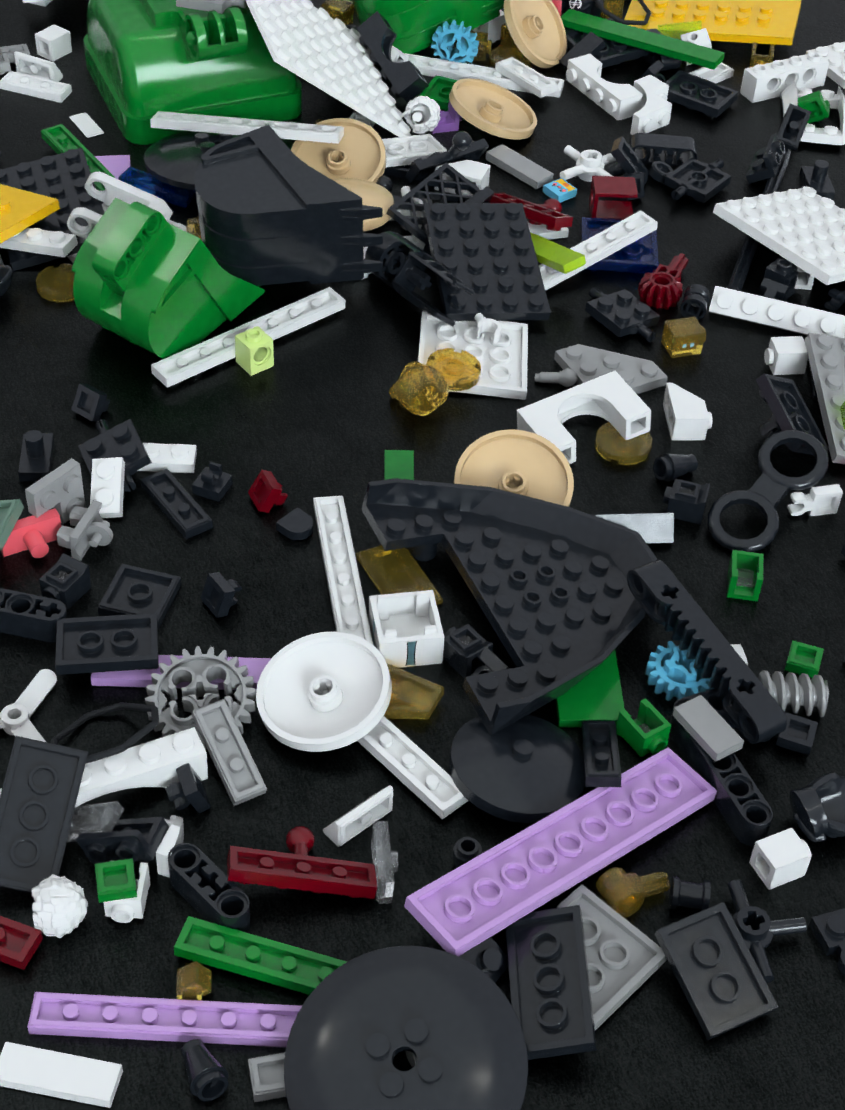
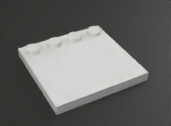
[416,311,528,400]

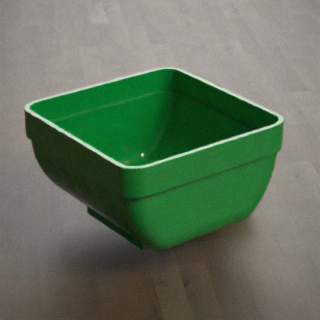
[83,0,302,145]

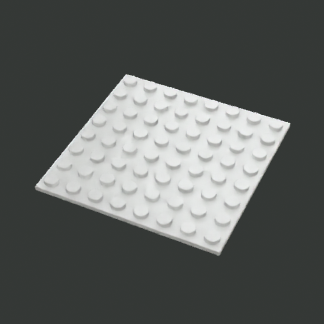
[245,0,411,137]

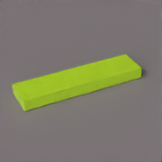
[530,232,586,274]

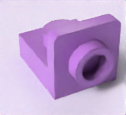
[431,100,462,134]

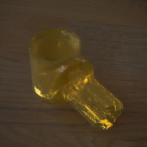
[596,868,670,918]

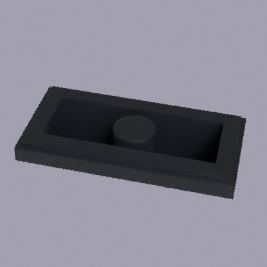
[777,104,811,150]

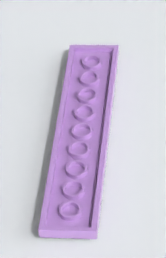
[404,747,717,957]

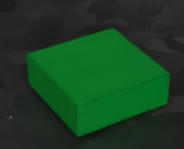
[785,640,824,678]
[95,858,137,903]

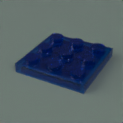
[581,217,659,274]

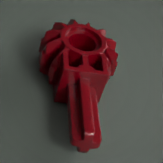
[638,253,688,310]

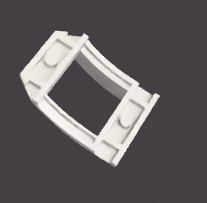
[780,82,845,146]

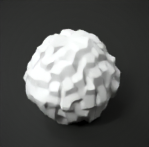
[402,96,441,134]
[31,874,88,938]

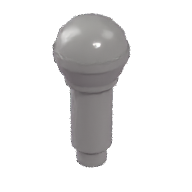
[535,368,577,387]

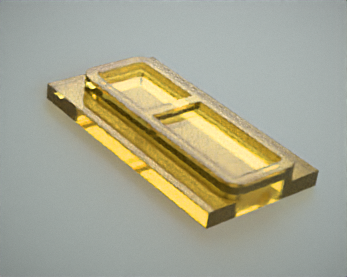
[356,545,443,605]

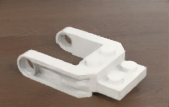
[67,172,193,239]

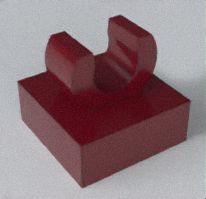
[248,469,288,513]

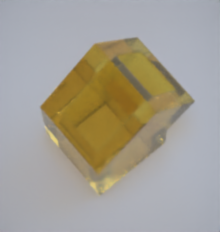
[176,961,212,1000]

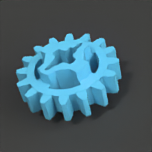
[431,20,479,63]
[645,641,714,701]

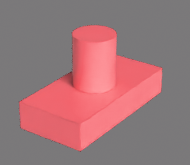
[0,508,61,558]

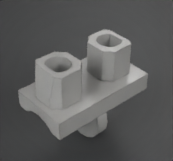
[56,500,113,561]

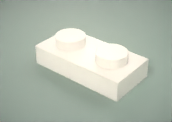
[138,443,197,473]
[90,457,125,518]

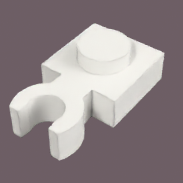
[787,484,843,517]

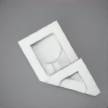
[156,815,184,878]

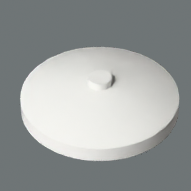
[256,631,392,752]

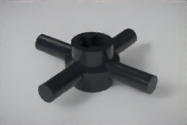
[728,880,807,983]

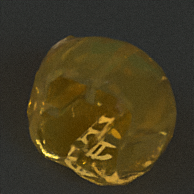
[389,361,449,416]

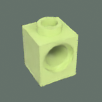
[235,326,274,376]

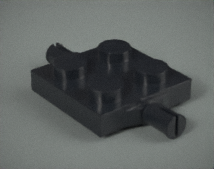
[664,158,731,203]
[585,287,660,342]
[78,419,152,492]

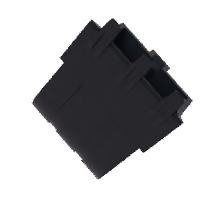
[194,124,383,286]

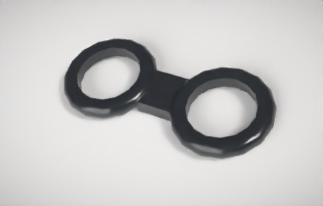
[707,430,828,552]

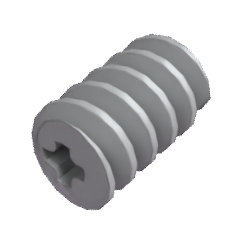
[758,670,829,717]

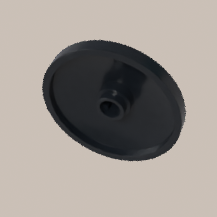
[449,714,585,823]

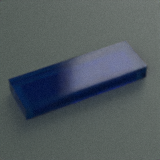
[118,167,196,208]

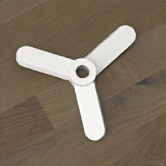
[0,669,57,742]

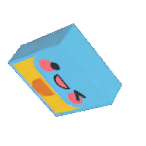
[543,178,577,203]

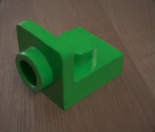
[798,90,830,124]

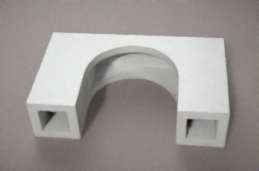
[517,371,651,464]

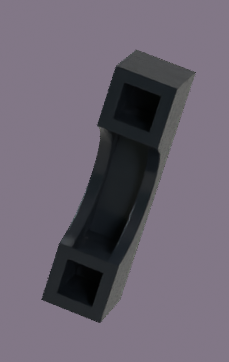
[357,11,429,103]

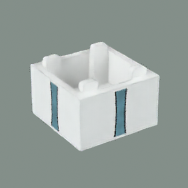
[368,590,445,669]

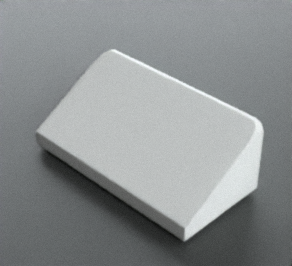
[14,51,63,82]
[323,785,393,847]

